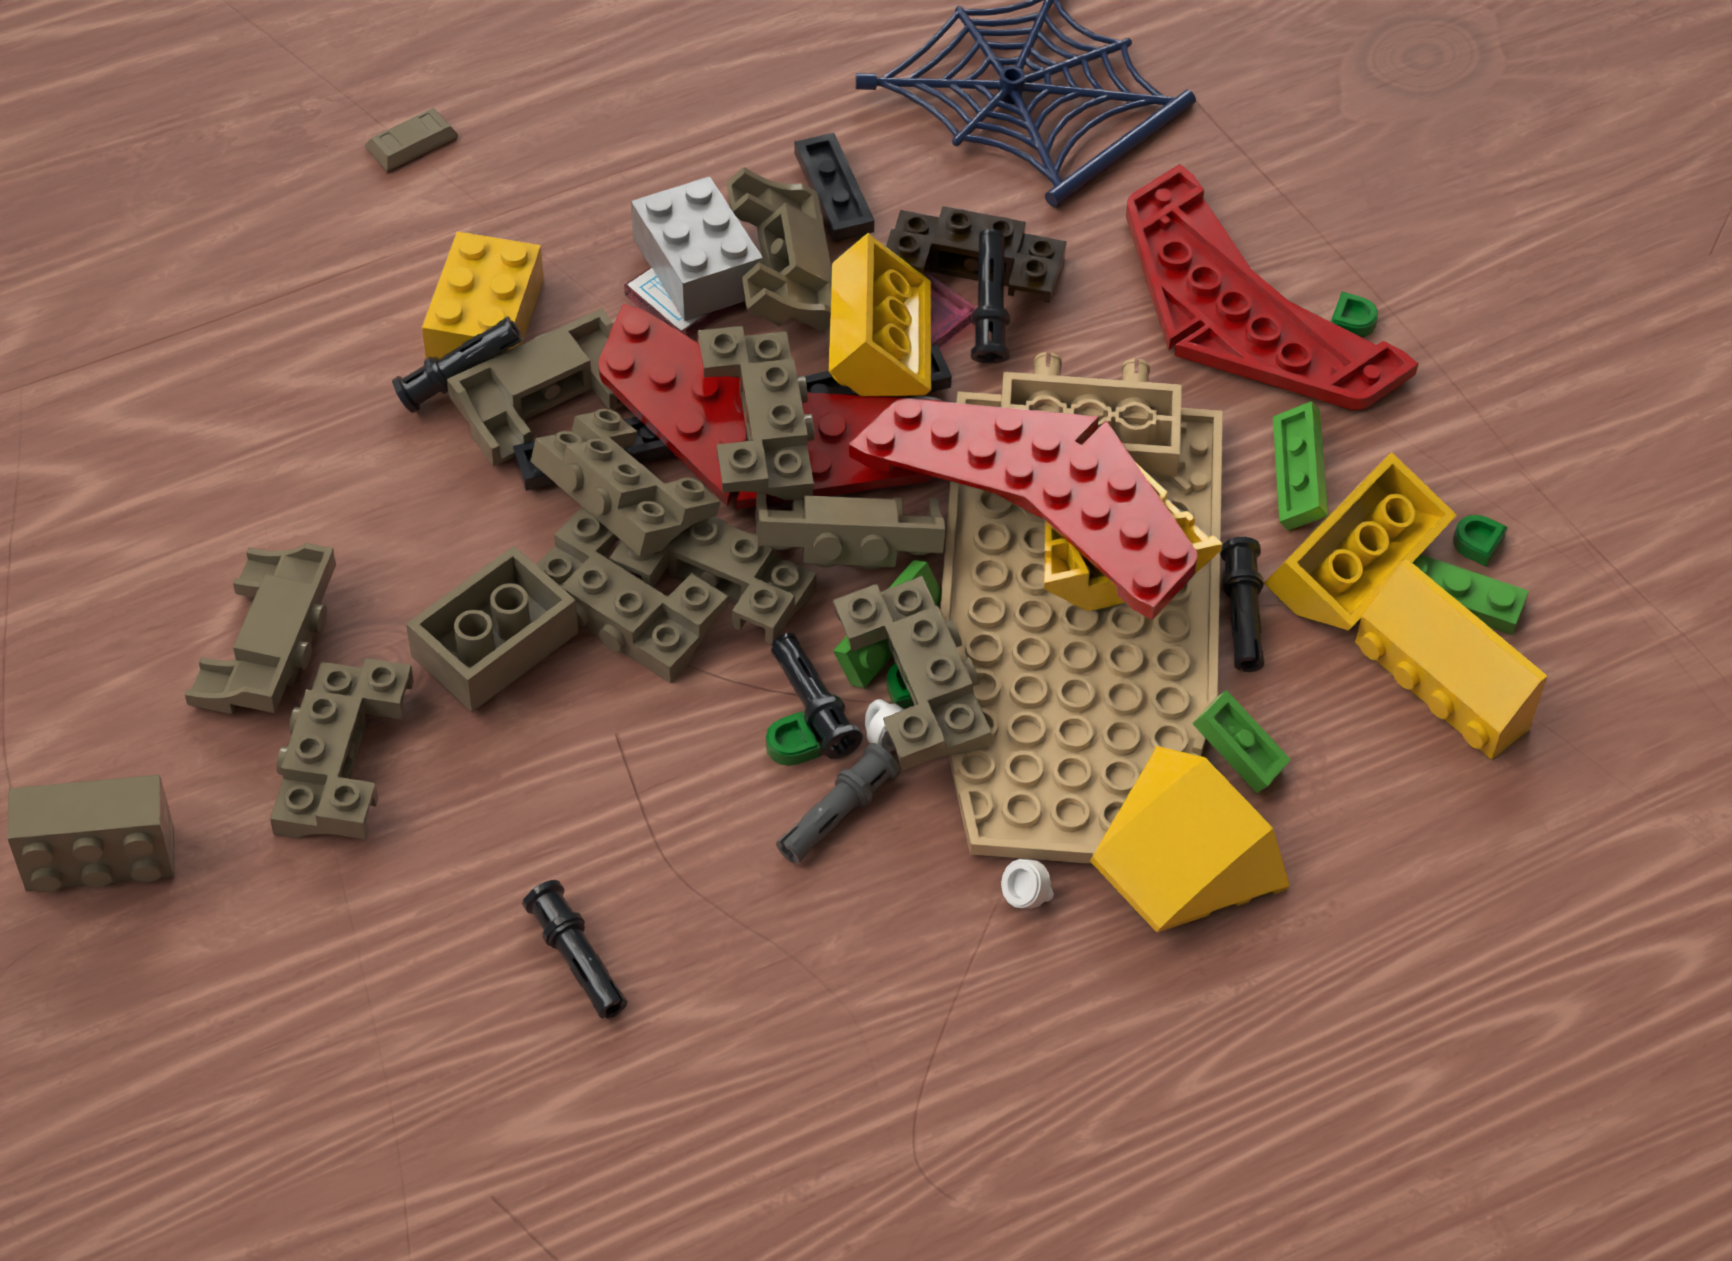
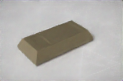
[365,108,458,172]

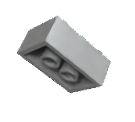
[631,176,763,321]

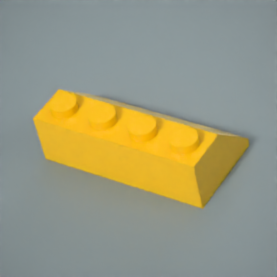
[829,233,931,396]
[1264,452,1457,630]
[1355,559,1547,760]

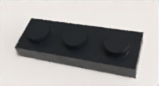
[794,133,875,242]

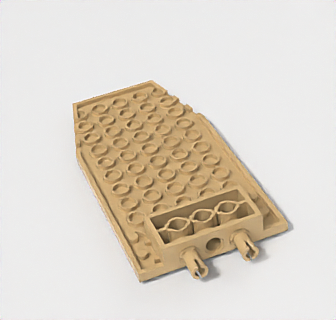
[940,352,1223,864]

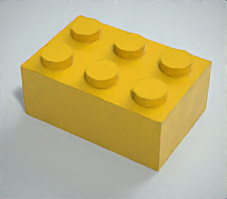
[422,231,544,359]

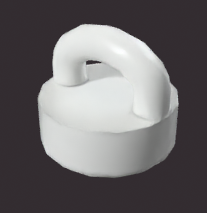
[865,699,904,752]
[1001,859,1054,909]

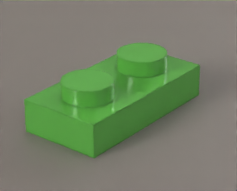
[1192,690,1291,793]

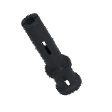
[970,229,1010,363]
[392,316,523,413]
[1220,537,1264,672]
[771,633,863,759]
[522,880,628,1018]

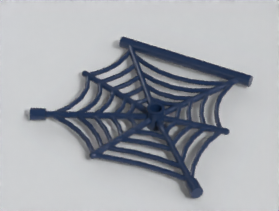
[855,0,1196,207]

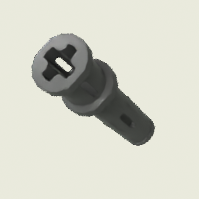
[776,743,900,864]

